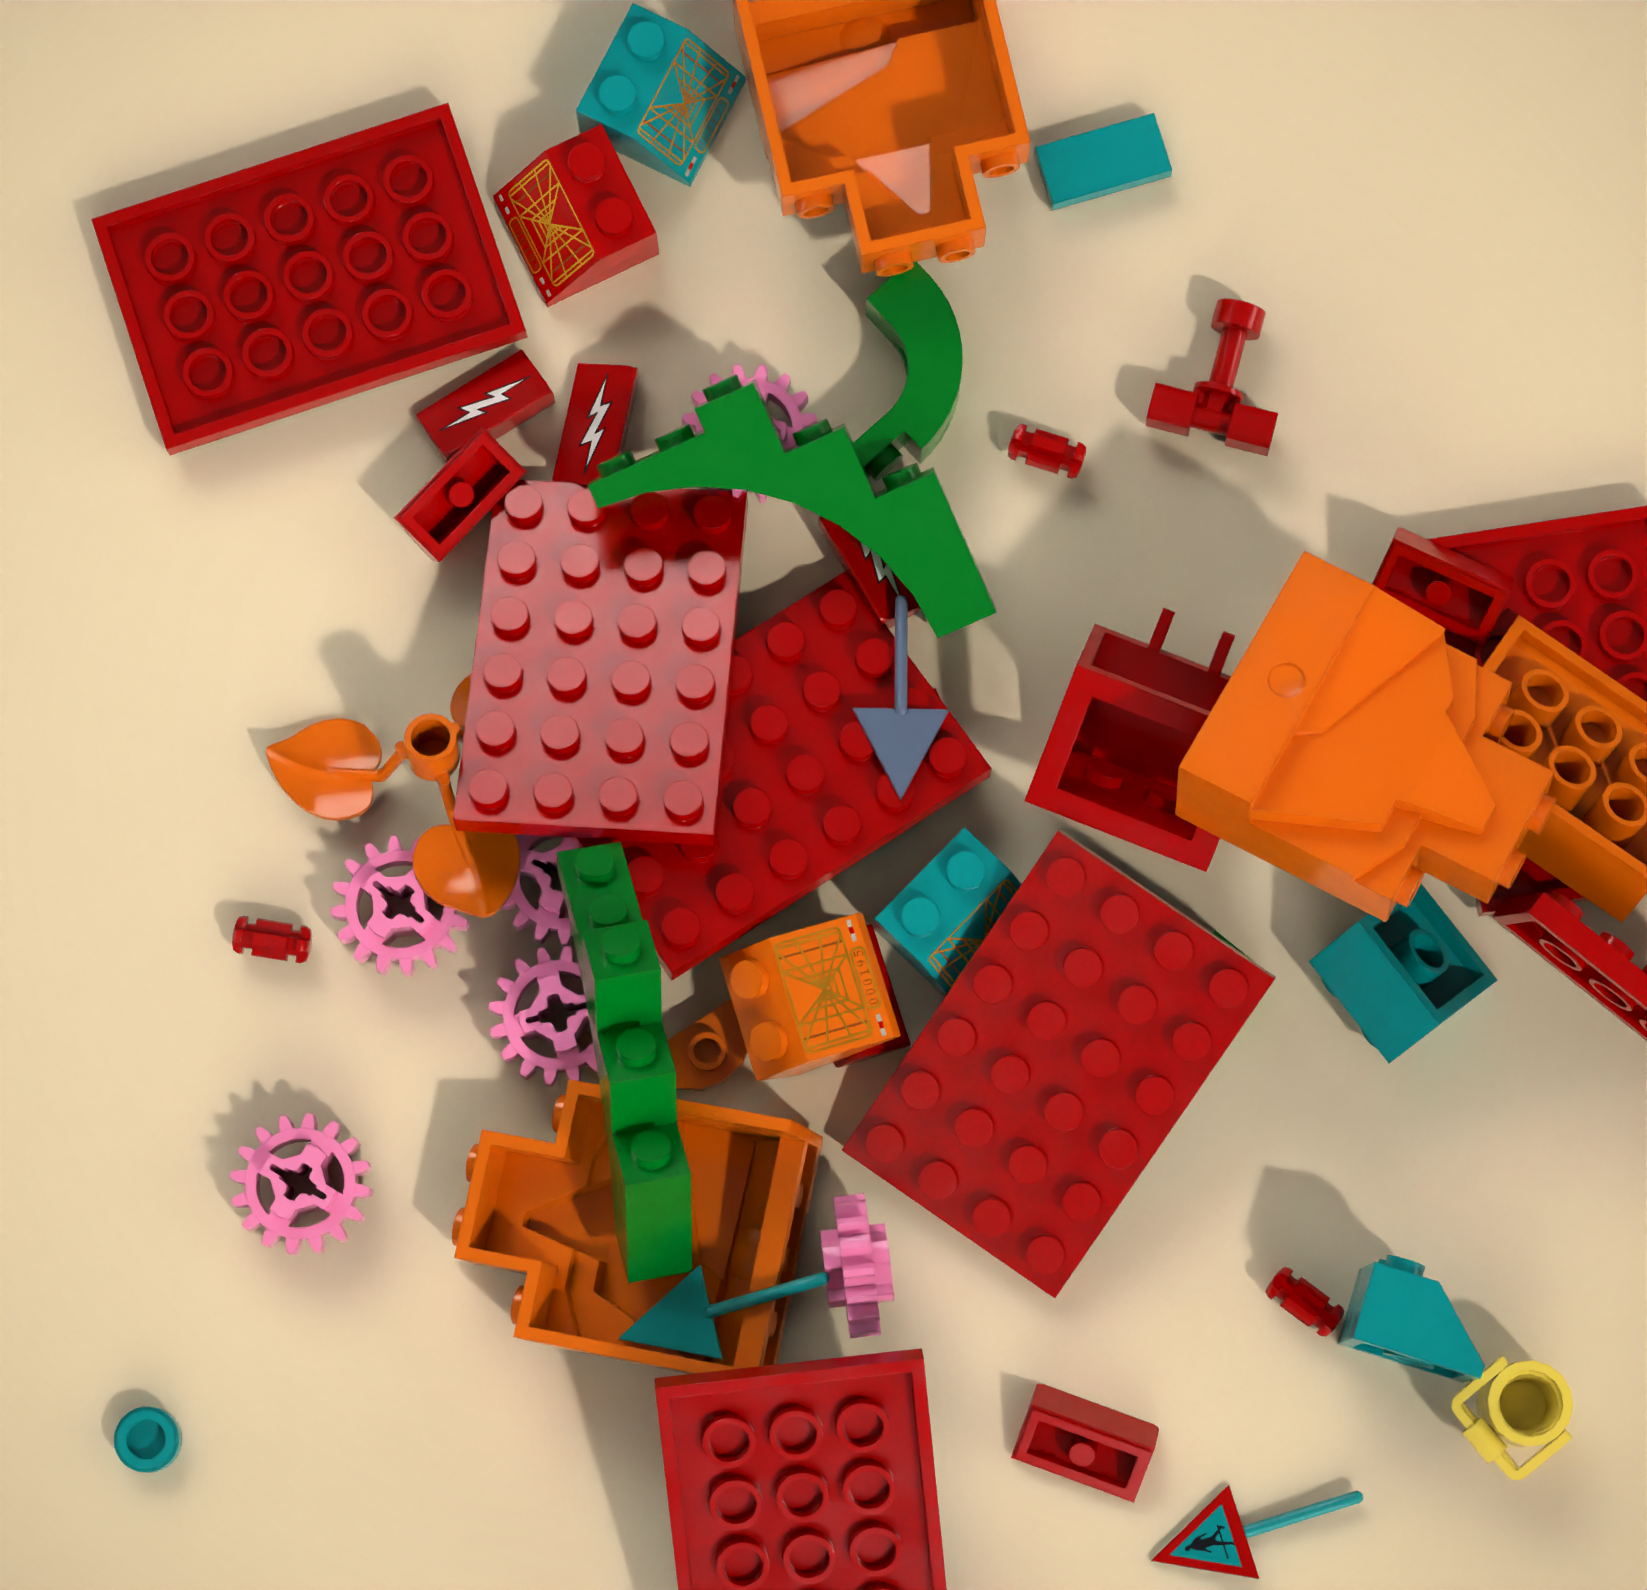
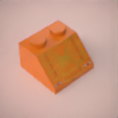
[719,913,901,1082]

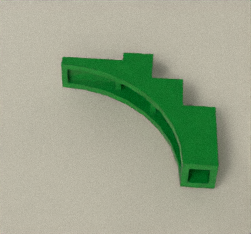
[588,374,997,638]
[557,841,692,1283]

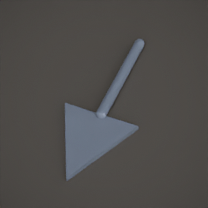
[853,595,949,801]

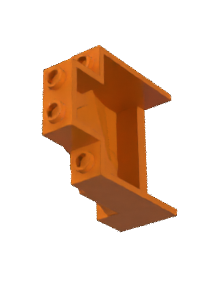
[733,0,1031,277]
[1175,551,1557,922]
[452,1079,823,1374]

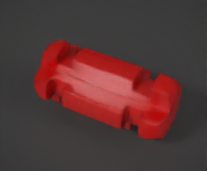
[1008,424,1086,479]
[232,916,312,964]
[1265,1267,1345,1337]

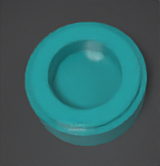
[114,1407,182,1473]

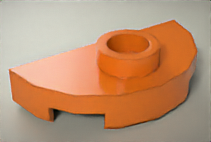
[667,999,748,1091]

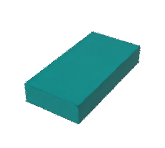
[1034,113,1172,211]

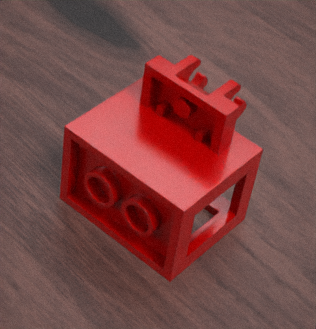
[1024,607,1235,872]

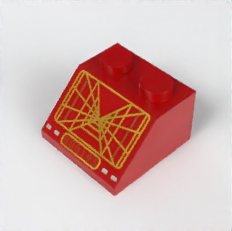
[493,124,659,307]

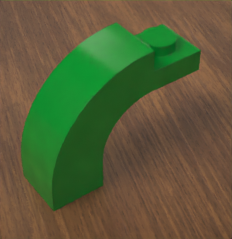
[853,262,963,481]

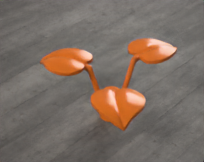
[266,673,520,918]

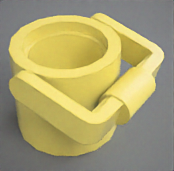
[1451,1355,1573,1480]

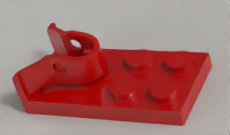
[1492,891,1647,1041]

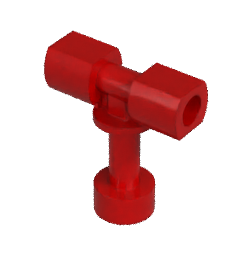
[1146,299,1278,456]

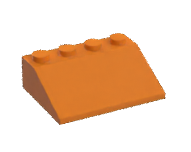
[1483,615,1647,923]

